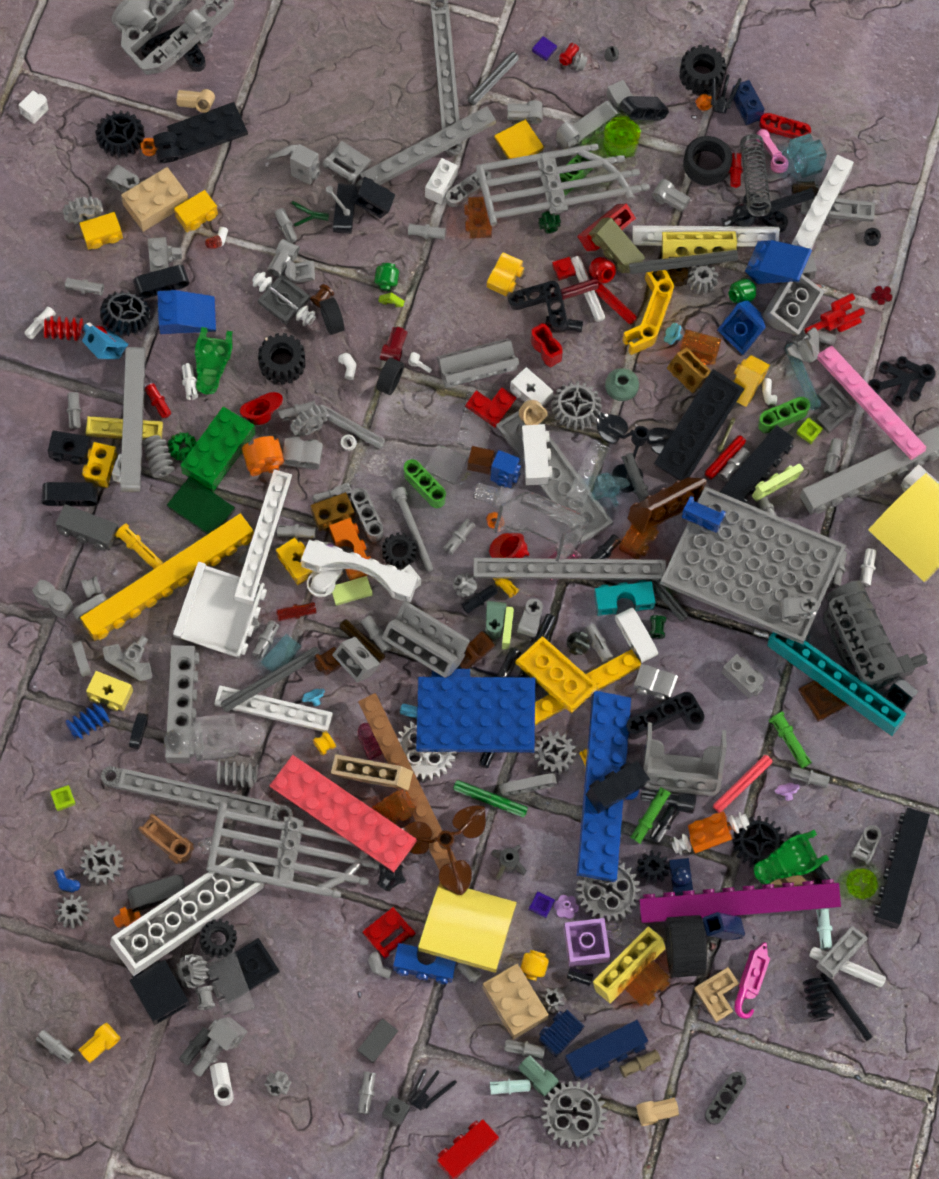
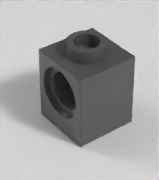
[382,1096,410,1127]

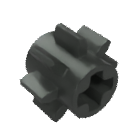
[566,631,590,655]

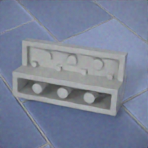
[436,338,519,388]
[381,601,470,678]

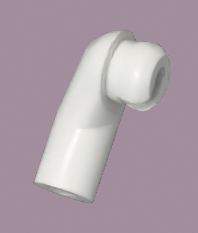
[762,378,777,406]

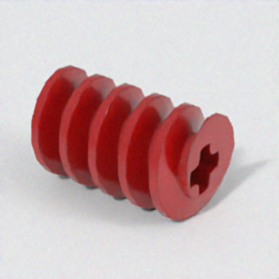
[44,316,84,341]

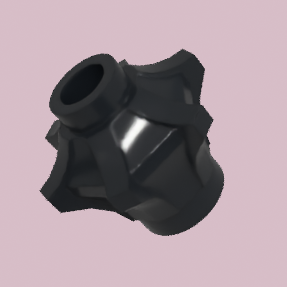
[377,863,407,892]

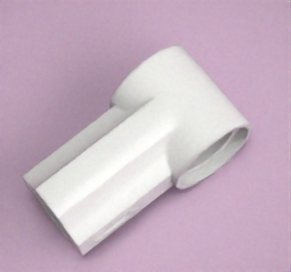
[210,1062,234,1106]

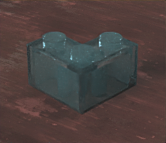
[787,133,827,179]

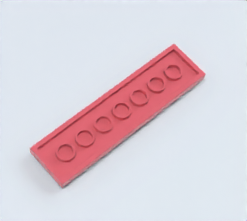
[269,755,417,872]

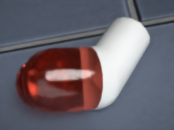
[205,227,228,249]

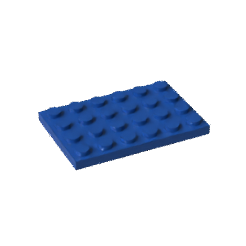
[416,677,535,753]

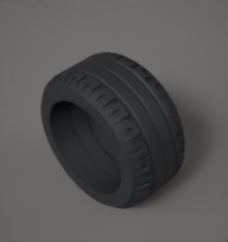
[683,136,732,186]

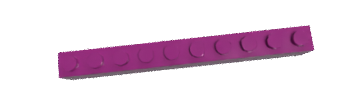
[639,879,841,923]

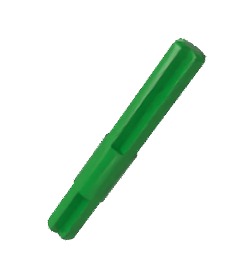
[453,780,528,817]

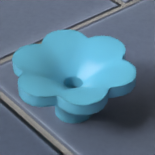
[664,323,683,345]
[302,689,325,706]

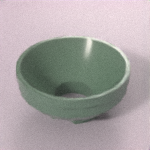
[605,368,639,401]

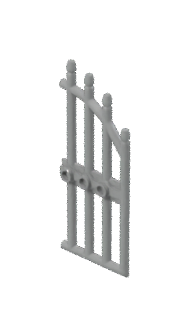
[476,144,650,226]
[206,802,380,898]

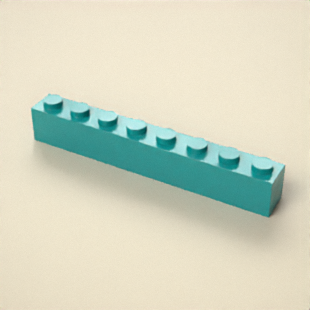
[767,632,906,736]

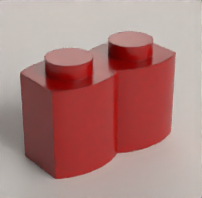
[531,323,563,368]

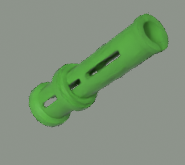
[769,712,812,769]

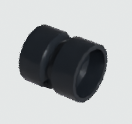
[153,132,181,163]

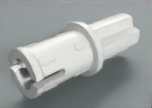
[24,306,56,339]
[182,363,198,400]
[859,548,876,587]

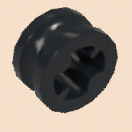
[864,228,881,246]

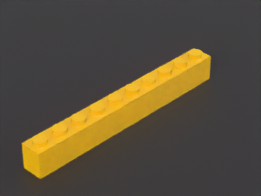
[80,513,254,641]

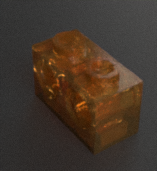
[464,197,492,238]

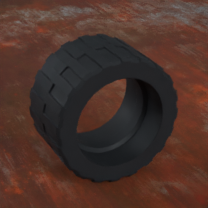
[665,915,707,978]

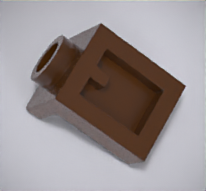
[314,647,342,676]

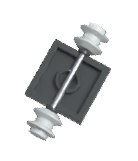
[252,272,316,326]

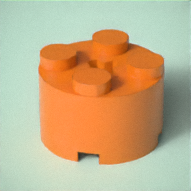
[242,436,284,476]

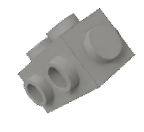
[721,654,765,699]

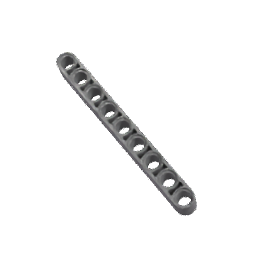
[121,347,145,492]

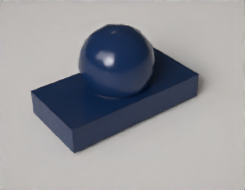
[669,858,693,896]

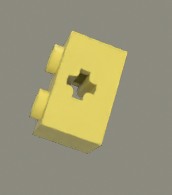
[86,671,133,711]

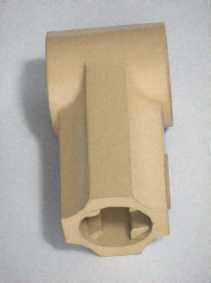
[176,89,215,113]
[636,1098,679,1126]

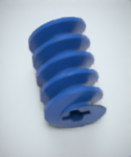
[65,703,110,740]

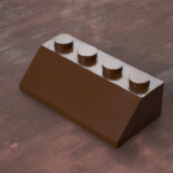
[627,477,707,534]

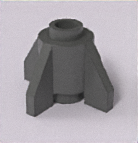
[491,845,526,881]

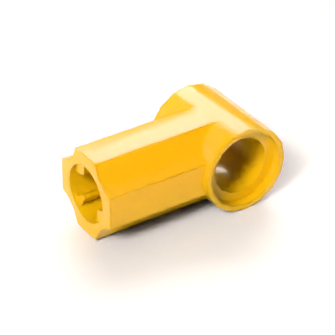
[78,1023,121,1063]

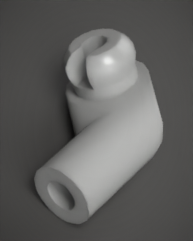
[368,952,393,979]

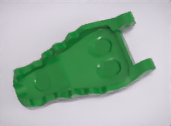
[195,327,233,394]
[753,829,829,884]

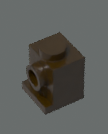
[667,257,688,287]

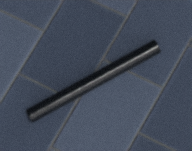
[820,973,873,1042]

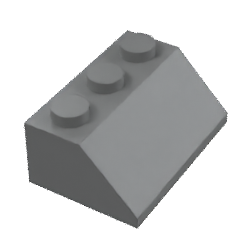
[762,274,825,336]

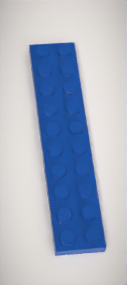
[577,691,631,882]

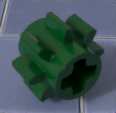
[538,211,561,234]

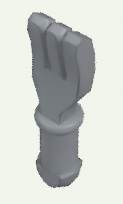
[312,483,352,502]

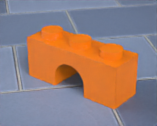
[329,518,371,581]

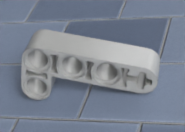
[556,100,621,149]

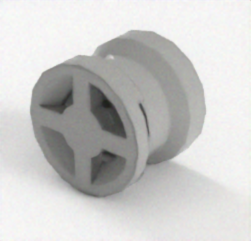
[81,576,102,599]

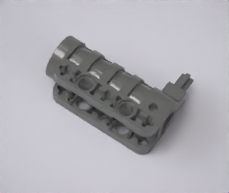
[823,580,928,691]

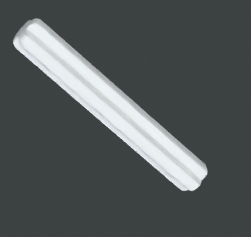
[571,256,605,322]
[809,947,886,987]

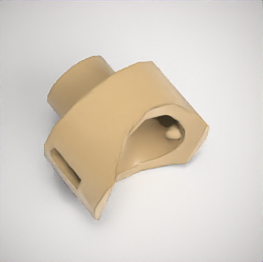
[519,400,547,425]

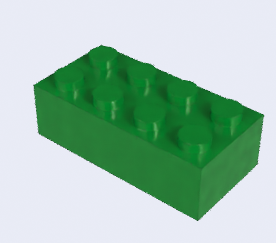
[180,406,255,492]

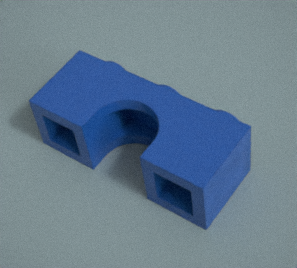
[393,943,456,984]

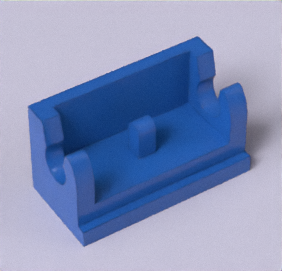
[682,496,726,533]

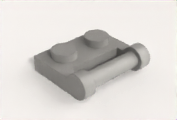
[322,141,371,184]

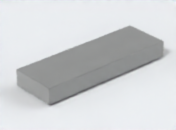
[816,926,868,979]

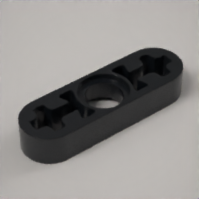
[743,192,788,233]

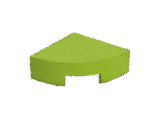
[378,292,405,308]

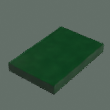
[167,476,235,535]

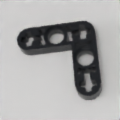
[141,25,206,72]
[508,281,568,331]

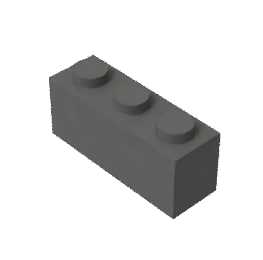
[56,504,119,550]

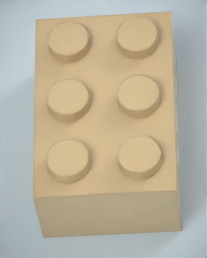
[121,167,188,232]
[482,963,549,1040]

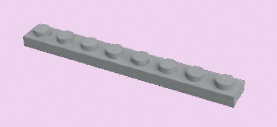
[360,106,496,185]

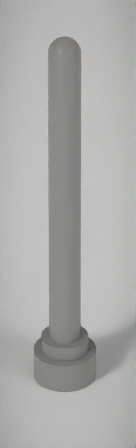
[391,487,433,572]

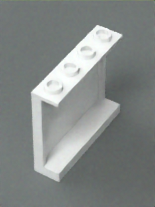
[173,561,267,659]

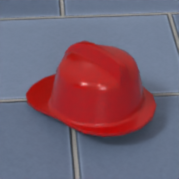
[240,392,283,425]
[489,533,530,558]

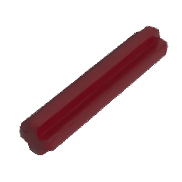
[551,278,599,300]

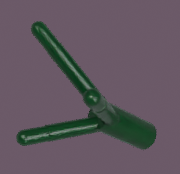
[291,201,329,227]

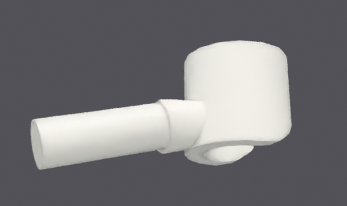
[408,352,432,373]

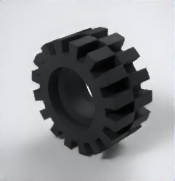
[382,532,416,570]
[199,919,237,958]

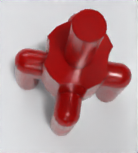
[804,293,865,335]

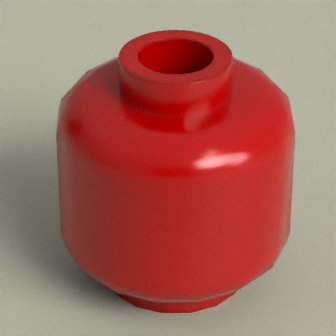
[589,257,616,284]

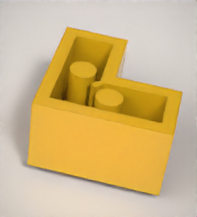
[732,355,770,407]

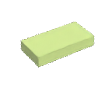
[332,576,372,606]
[502,607,514,650]

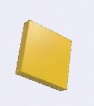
[494,119,544,159]

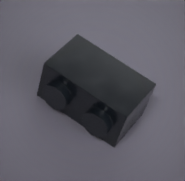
[350,177,395,219]

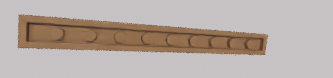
[358,693,457,871]

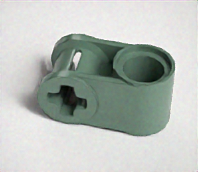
[485,601,506,639]

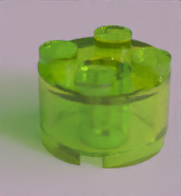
[603,116,641,158]

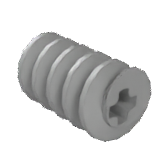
[142,435,175,478]
[216,759,258,788]

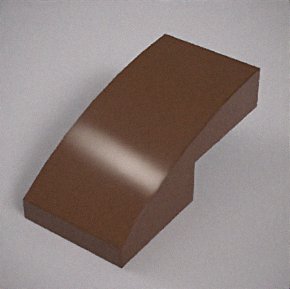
[460,631,496,669]

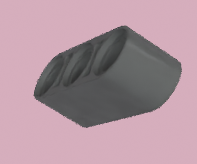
[127,875,186,912]

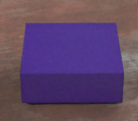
[532,36,557,61]
[529,891,555,919]

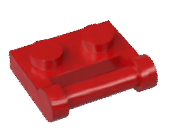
[362,907,416,959]

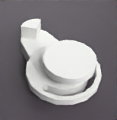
[307,569,343,598]

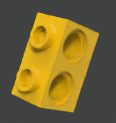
[82,442,118,488]

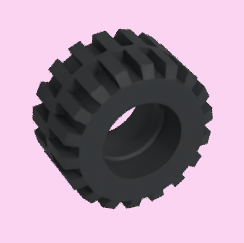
[679,45,726,95]
[258,333,306,385]

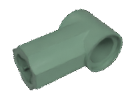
[518,1055,559,1097]

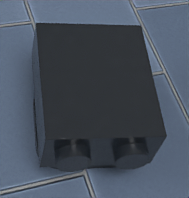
[129,960,190,1026]

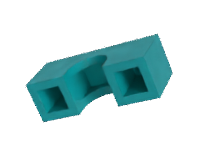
[594,580,655,616]

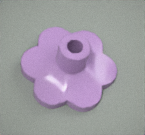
[775,783,800,801]
[554,895,579,919]

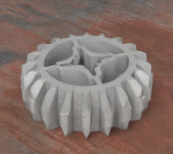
[551,381,602,430]

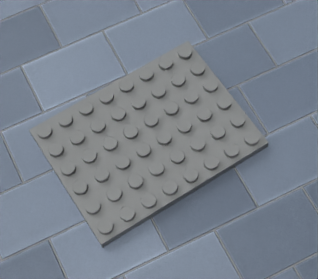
[660,486,846,644]

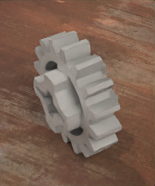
[62,196,103,224]
[290,405,330,437]
[534,731,576,774]
[80,841,124,885]

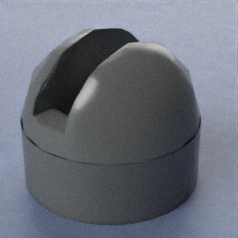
[604,46,619,62]

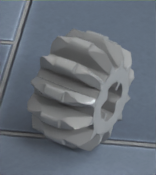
[687,264,718,295]
[55,894,90,929]
[175,954,210,989]

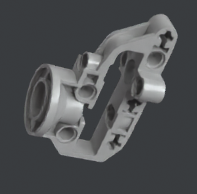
[111,0,234,75]

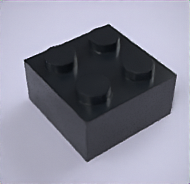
[884,676,919,711]

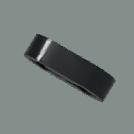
[129,712,148,749]

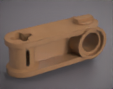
[138,814,194,864]

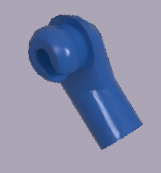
[54,869,80,893]

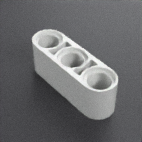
[615,607,658,663]

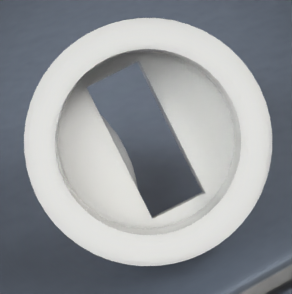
[341,434,357,451]

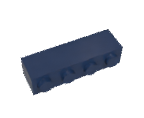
[565,1020,649,1081]

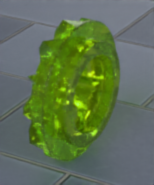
[846,868,878,900]

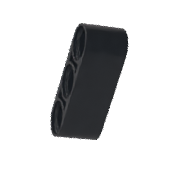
[620,96,669,121]
[333,183,356,234]
[133,265,190,299]
[42,482,98,507]

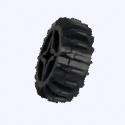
[95,110,145,158]
[100,290,150,337]
[732,816,785,868]

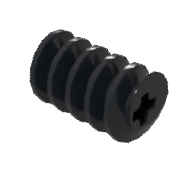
[803,978,834,1022]

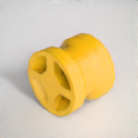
[312,731,336,756]

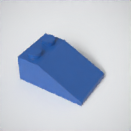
[745,240,812,284]
[158,290,216,334]

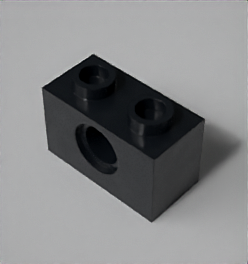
[48,430,91,465]

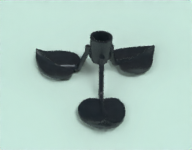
[597,412,674,493]

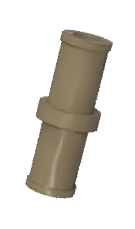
[619,1049,661,1078]

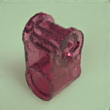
[357,723,383,761]

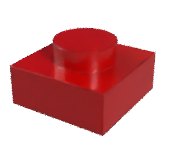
[552,257,576,281]

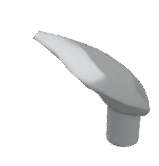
[266,145,298,159]

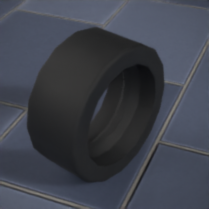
[320,297,345,335]
[376,358,404,395]

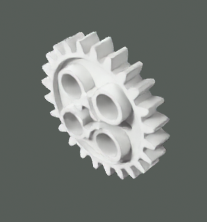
[398,721,457,782]

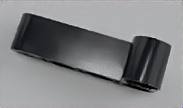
[626,692,705,739]

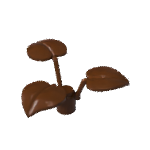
[401,805,486,895]

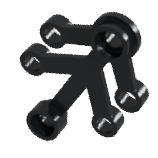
[868,356,936,407]

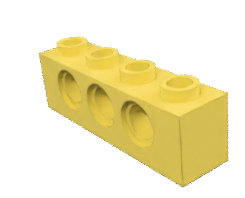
[661,231,737,259]
[593,926,665,1004]

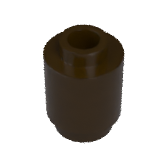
[791,181,819,196]

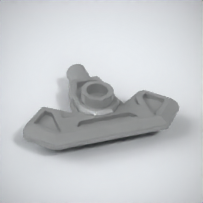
[103,636,153,681]

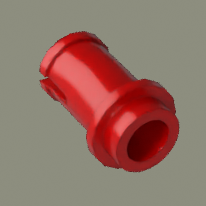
[559,43,579,66]

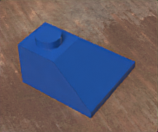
[717,300,766,355]

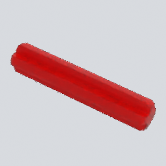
[594,282,637,325]
[704,435,746,480]

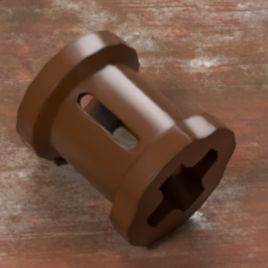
[310,284,334,308]

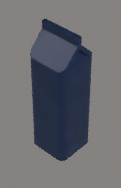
[702,912,745,940]

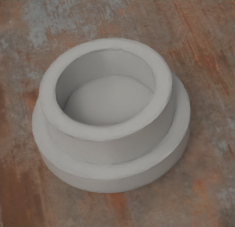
[573,53,587,71]

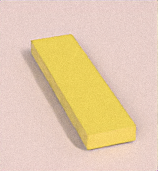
[86,416,163,440]

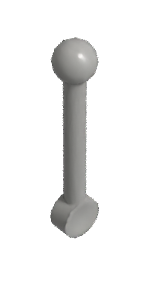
[326,186,350,216]

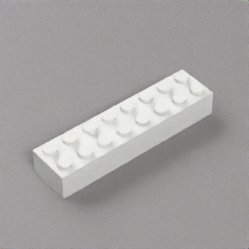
[110,849,265,976]

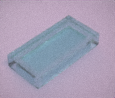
[261,634,301,672]

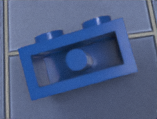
[490,450,521,488]

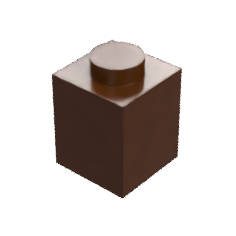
[467,446,495,475]

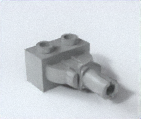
[192,1017,248,1077]

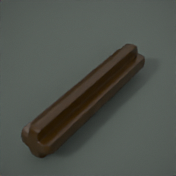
[339,619,385,663]

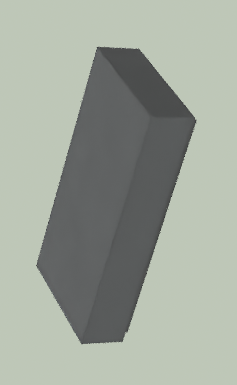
[357,1018,398,1063]

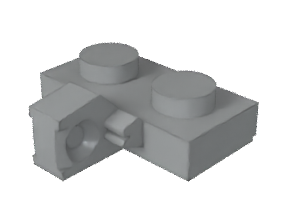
[148,237,182,272]

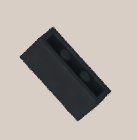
[585,761,650,814]

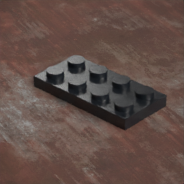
[167,102,248,159]

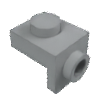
[285,260,315,284]

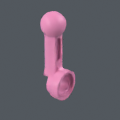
[756,129,789,173]

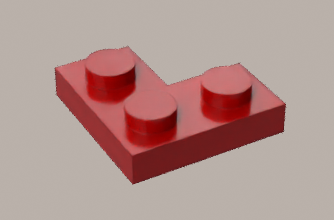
[465,387,517,428]

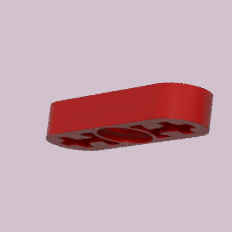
[759,113,811,141]

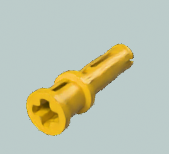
[115,523,163,569]

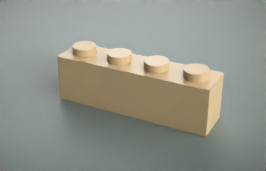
[331,754,413,790]

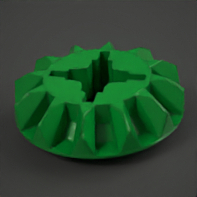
[167,432,197,461]

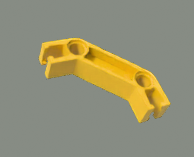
[622,270,674,355]

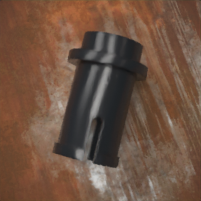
[567,967,593,986]

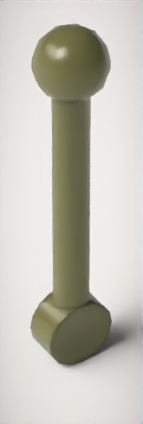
[717,417,736,452]

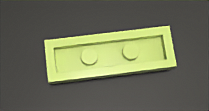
[752,463,804,502]

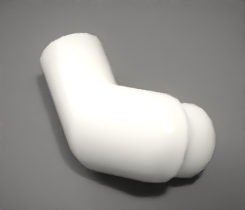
[338,353,357,380]

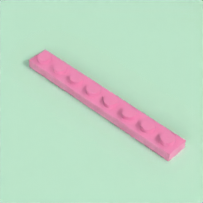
[817,345,926,460]

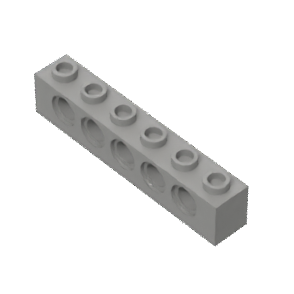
[165,645,199,763]

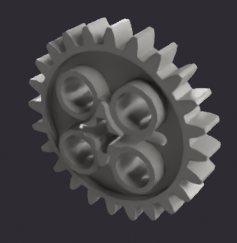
[576,863,641,923]
[541,1081,607,1148]

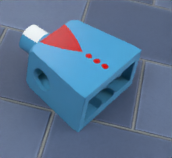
[82,322,128,359]

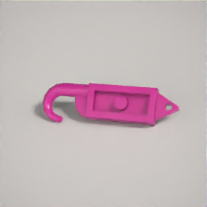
[734,942,770,1019]

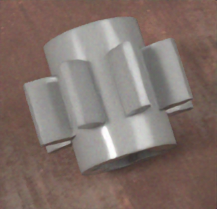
[453,573,477,598]
[540,988,565,1013]
[264,1070,291,1097]

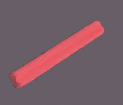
[713,755,772,813]

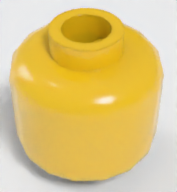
[520,950,549,981]

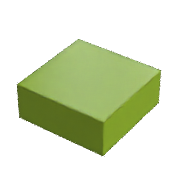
[796,418,823,444]
[50,785,76,811]

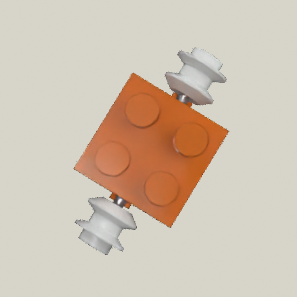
[672,811,750,856]

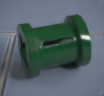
[648,615,667,639]

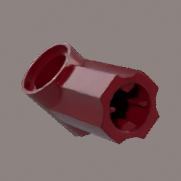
[380,326,408,362]

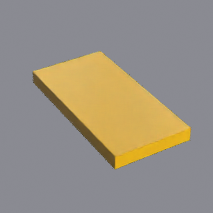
[515,636,598,713]

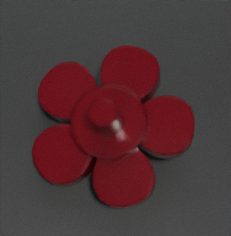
[871,286,893,305]

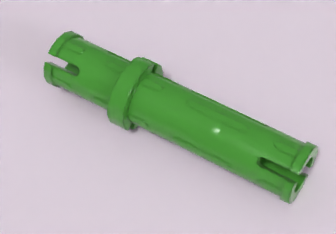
[630,787,671,844]

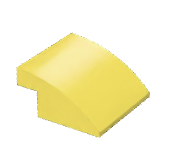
[868,473,939,582]
[418,883,517,973]

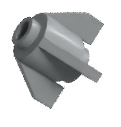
[786,327,819,363]

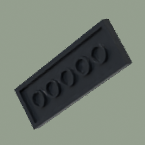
[653,369,744,481]

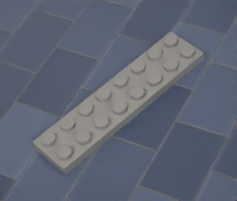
[496,411,613,544]

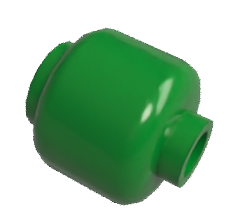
[374,263,399,291]
[728,278,757,304]

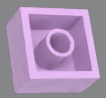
[563,918,610,967]

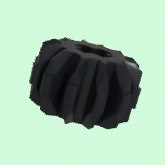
[636,850,670,885]

